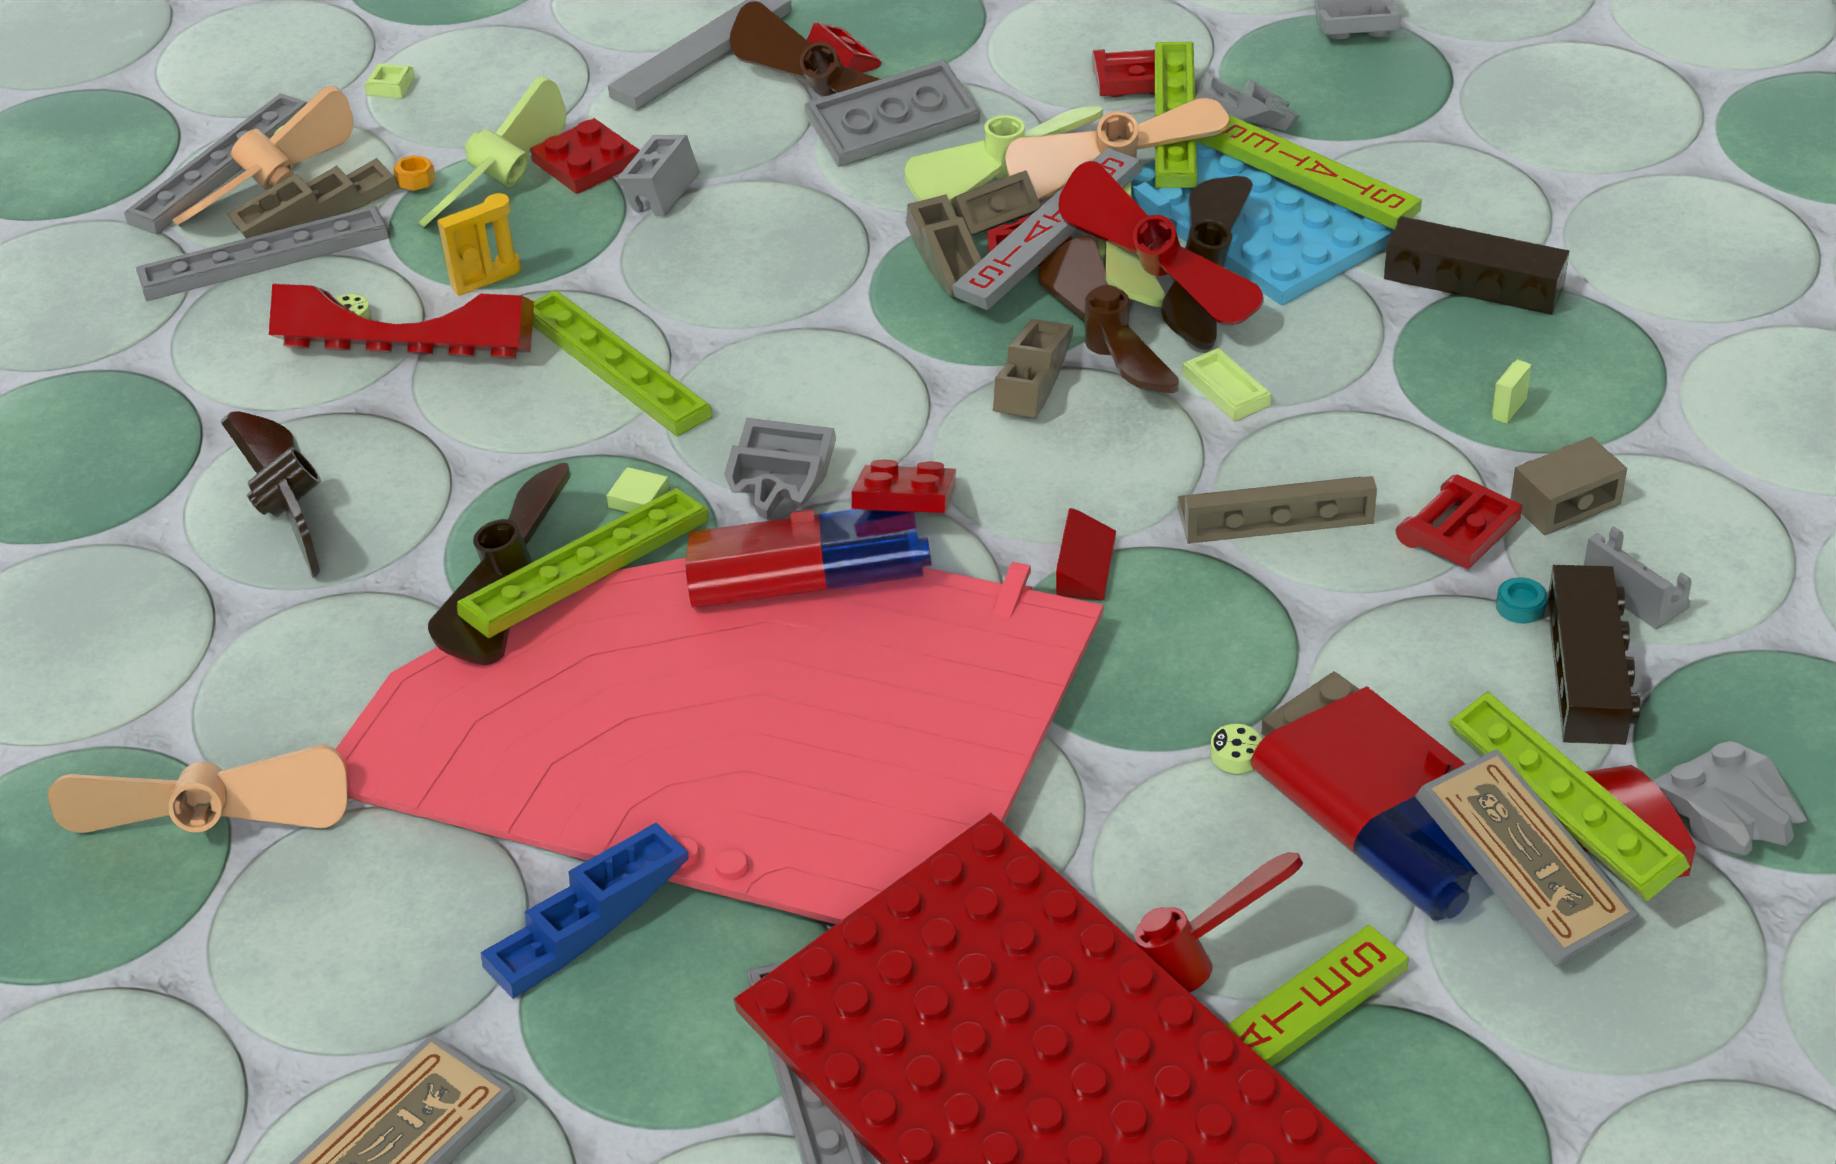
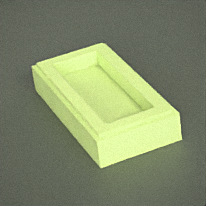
[1182,348,1271,422]

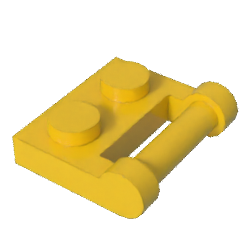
[437,193,522,296]

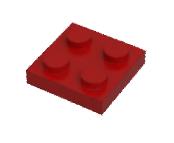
[530,118,640,194]
[851,459,956,513]

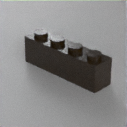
[1384,216,1570,315]
[1547,565,1640,745]

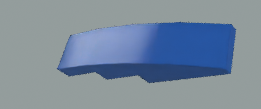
[480,822,688,999]

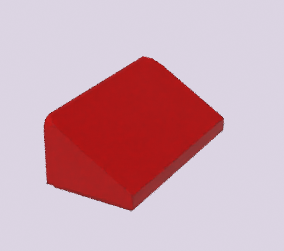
[807,22,882,73]
[1056,508,1116,600]

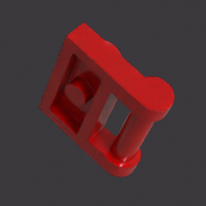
[1092,49,1155,97]
[1396,474,1522,570]

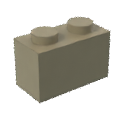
[1510,437,1627,535]

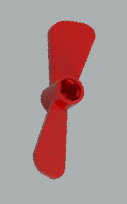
[1058,161,1264,325]
[1134,852,1303,992]

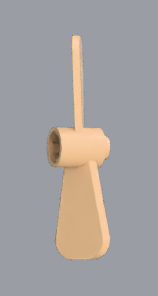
[172,86,353,225]
[1005,98,1229,202]
[48,745,348,833]

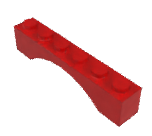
[269,284,534,359]

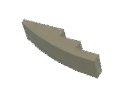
[227,158,399,238]

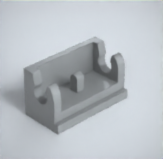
[617,135,700,216]
[1584,526,1692,630]

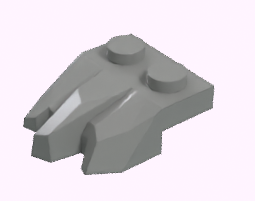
[1315,0,1401,39]
[1195,72,1300,131]
[724,418,836,519]
[1653,740,1807,856]

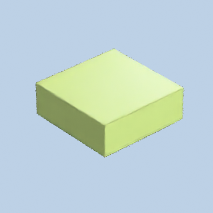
[364,63,415,98]
[1492,359,1532,424]
[606,467,670,512]

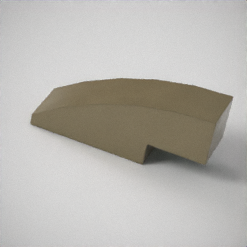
[906,194,981,297]
[993,319,1074,418]

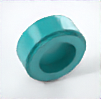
[1496,577,1548,624]

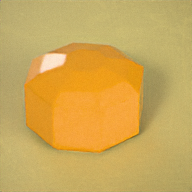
[394,155,435,191]

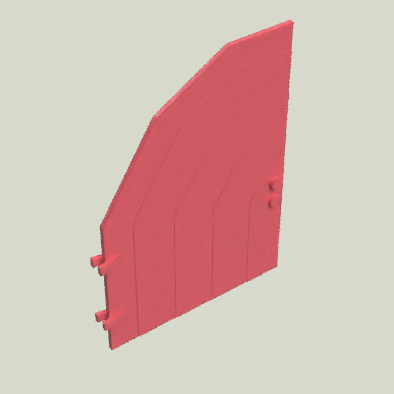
[336,532,1104,924]

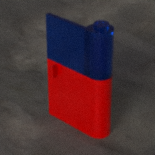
[685,509,932,608]
[1251,686,1478,921]

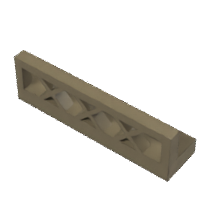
[1178,476,1377,544]

